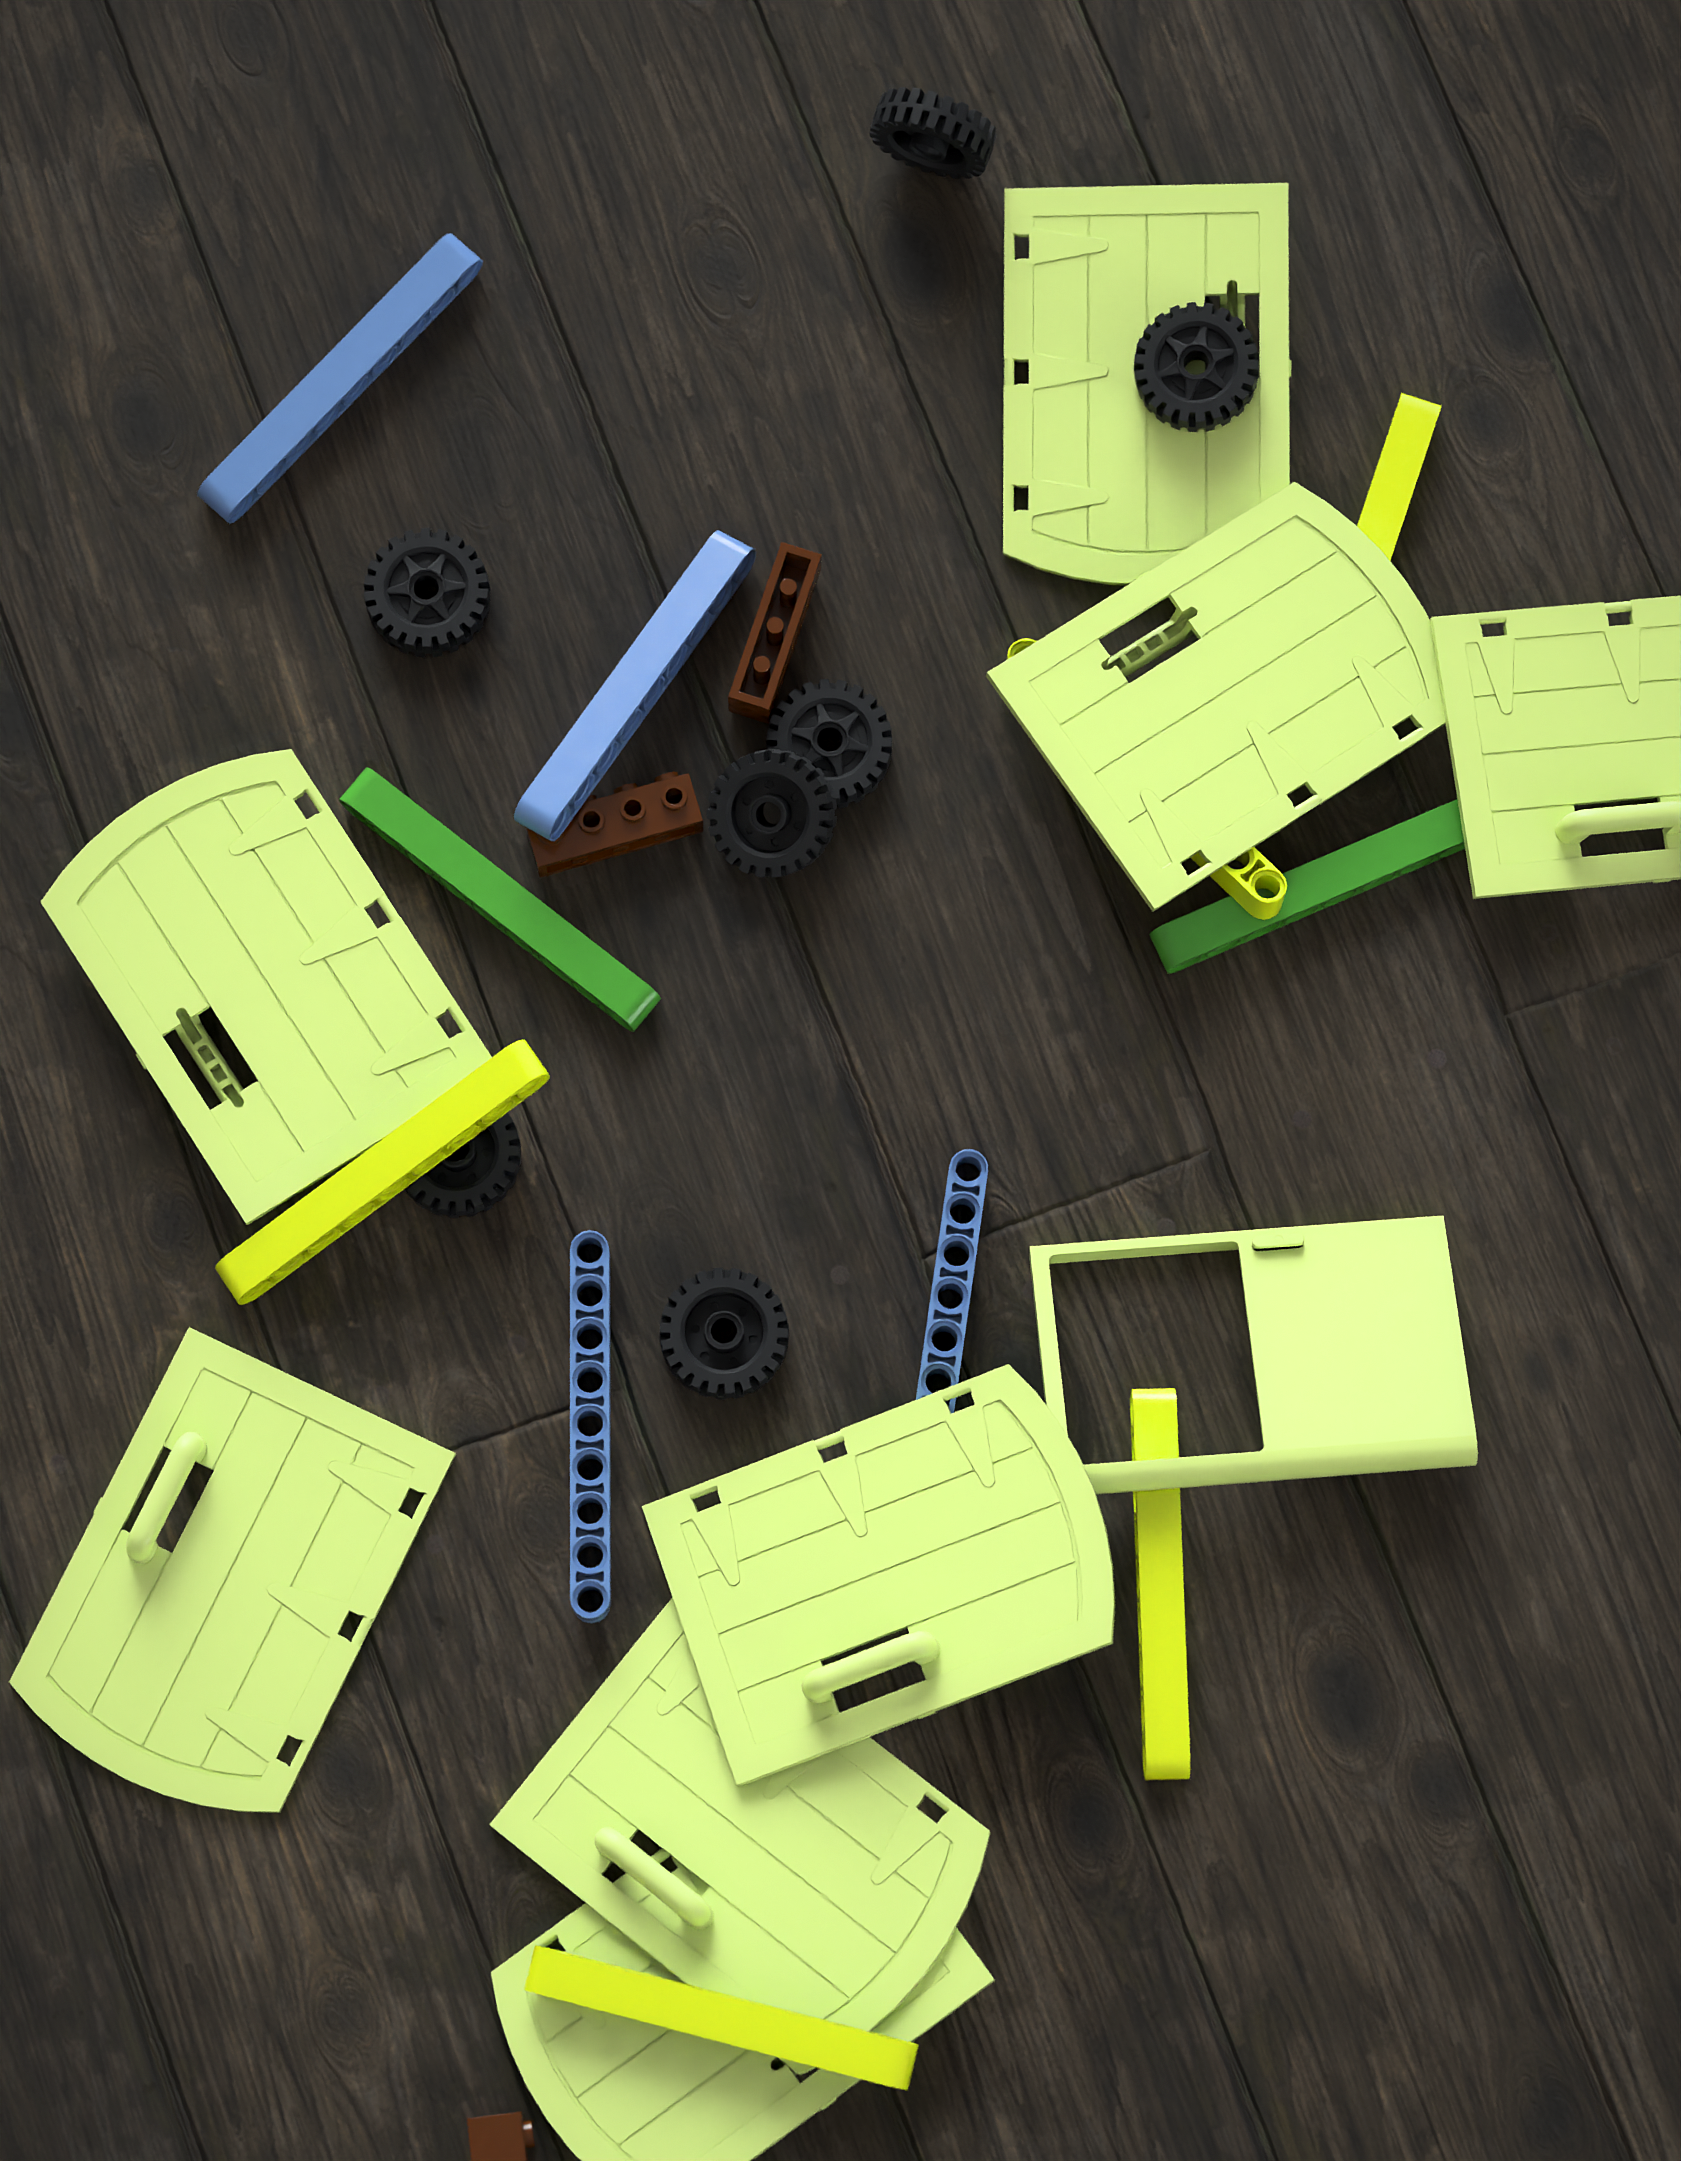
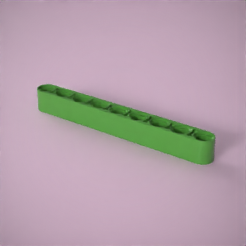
[339,767,661,1032]
[1149,799,1465,974]

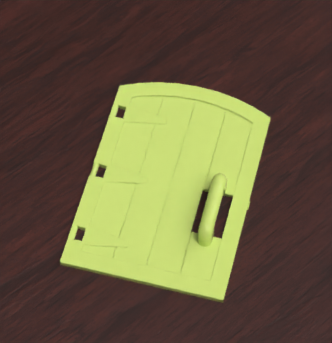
[1003,183,1291,586]
[986,482,1446,912]
[1429,596,1681,899]
[41,749,492,1225]
[9,1327,456,1813]
[642,1364,1115,1787]
[489,1597,991,2076]
[491,1848,995,2161]

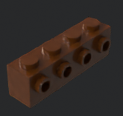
[525,772,703,878]

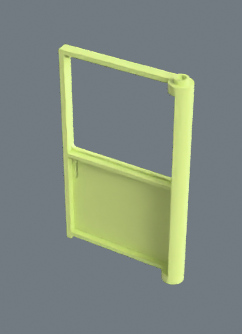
[1029,1215,1478,1494]

